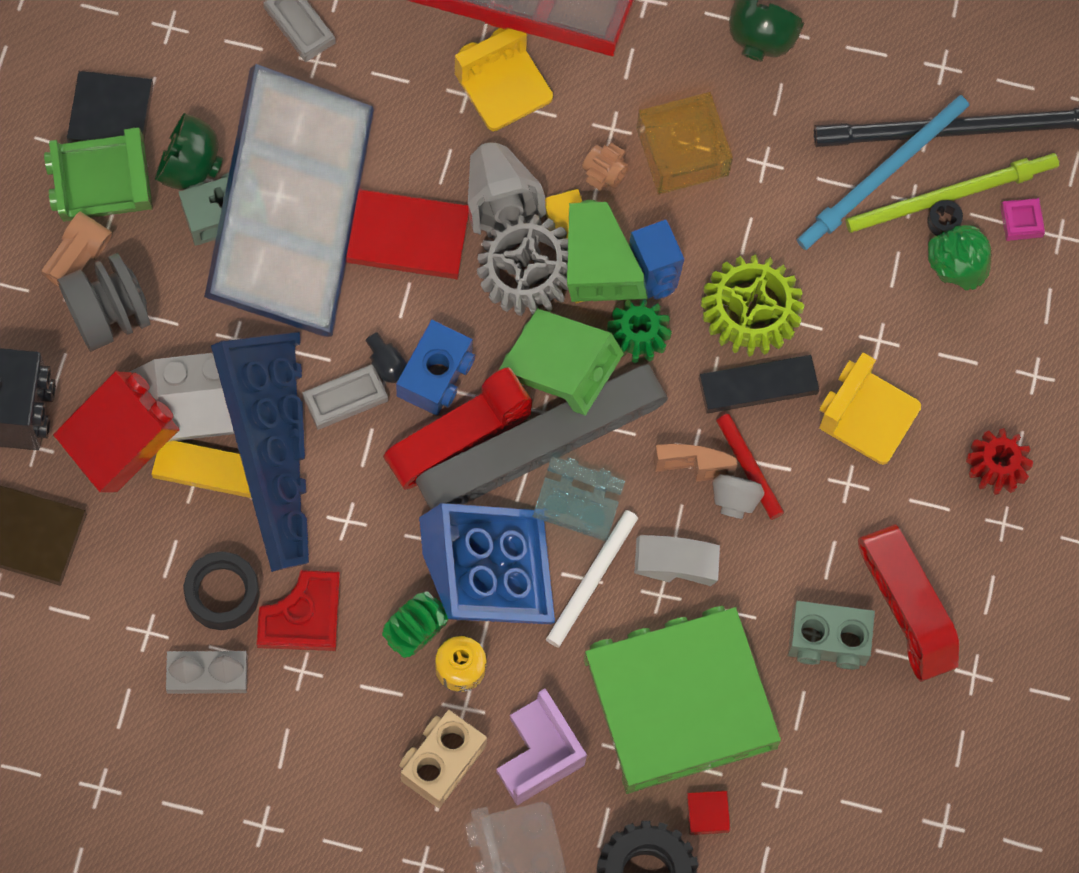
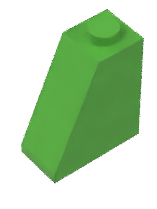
[567,200,648,302]

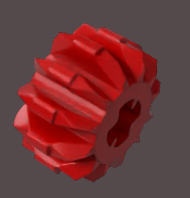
[966,428,1033,495]

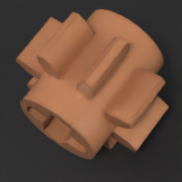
[582,143,629,191]

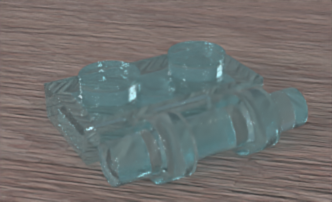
[532,456,625,541]

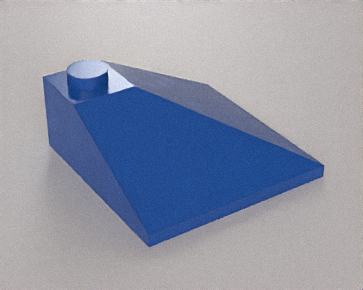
[419,503,555,625]

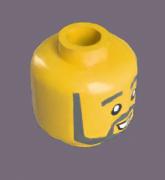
[435,636,487,692]

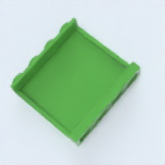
[584,606,781,794]

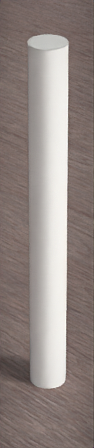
[546,510,638,648]

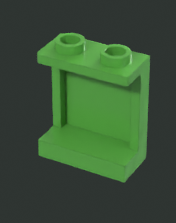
[44,128,153,222]
[499,308,624,416]

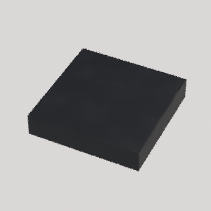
[67,71,154,143]

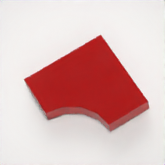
[257,570,340,651]

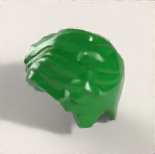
[928,225,992,290]

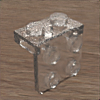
[465,802,566,873]

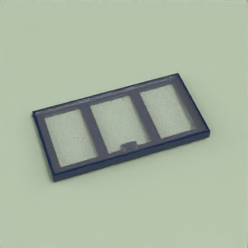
[204,64,374,337]

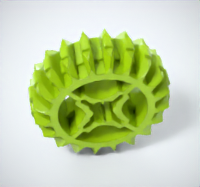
[701,254,804,357]

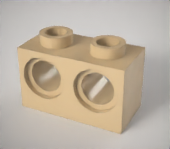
[399,709,487,809]

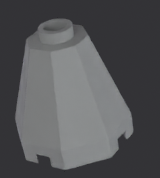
[468,142,546,239]

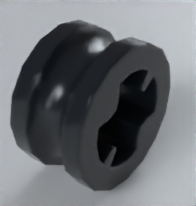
[927,200,963,236]

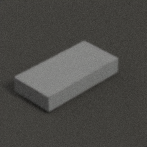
[263,0,336,62]
[302,364,388,430]

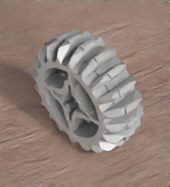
[477,214,568,316]

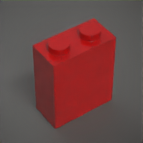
[53,371,180,492]

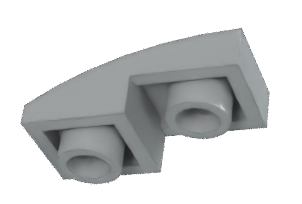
[634,535,720,586]

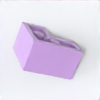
[496,689,587,805]

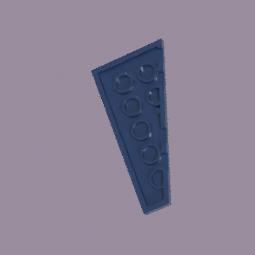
[211,332,309,572]

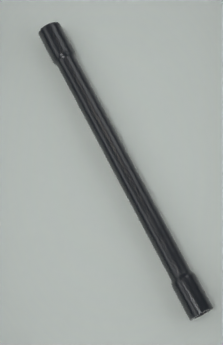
[813,107,1079,147]

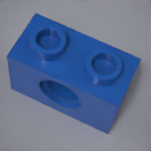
[629,219,684,299]
[396,320,476,416]

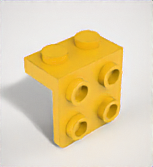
[455,28,553,131]
[819,352,921,465]

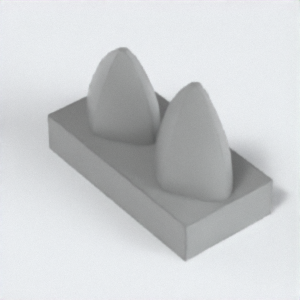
[166,651,247,694]

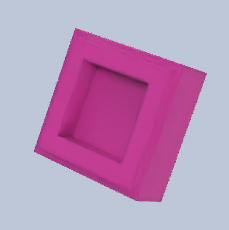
[1000,198,1045,241]

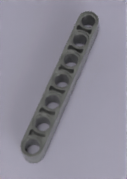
[415,365,668,510]

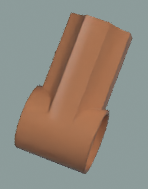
[41,211,113,287]

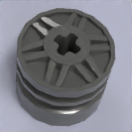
[57,253,151,352]

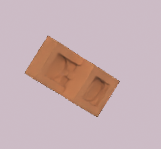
[653,444,737,482]

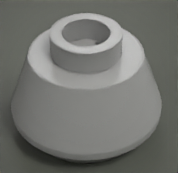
[712,474,764,519]

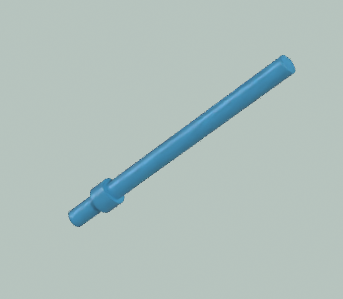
[796,95,969,250]

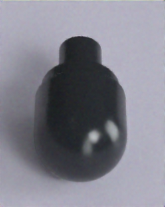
[365,332,407,383]

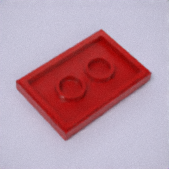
[346,189,469,280]

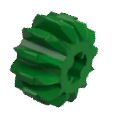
[607,299,672,364]
[382,591,448,658]

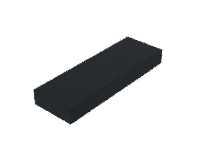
[699,355,819,414]

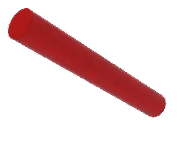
[716,414,784,520]

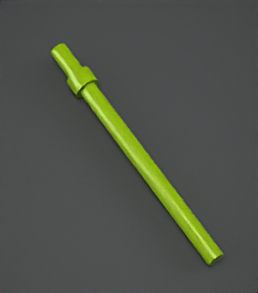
[845,153,1059,233]

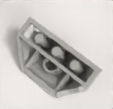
[130,353,234,442]

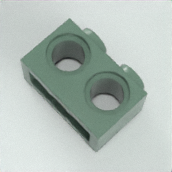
[788,601,875,670]

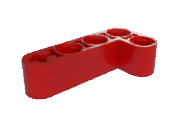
[383,367,532,490]
[858,524,959,682]

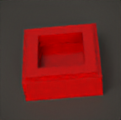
[686,791,730,835]

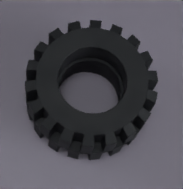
[596,821,699,873]

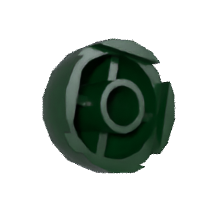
[729,0,804,62]
[155,113,223,190]

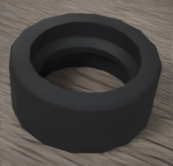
[183,551,260,631]

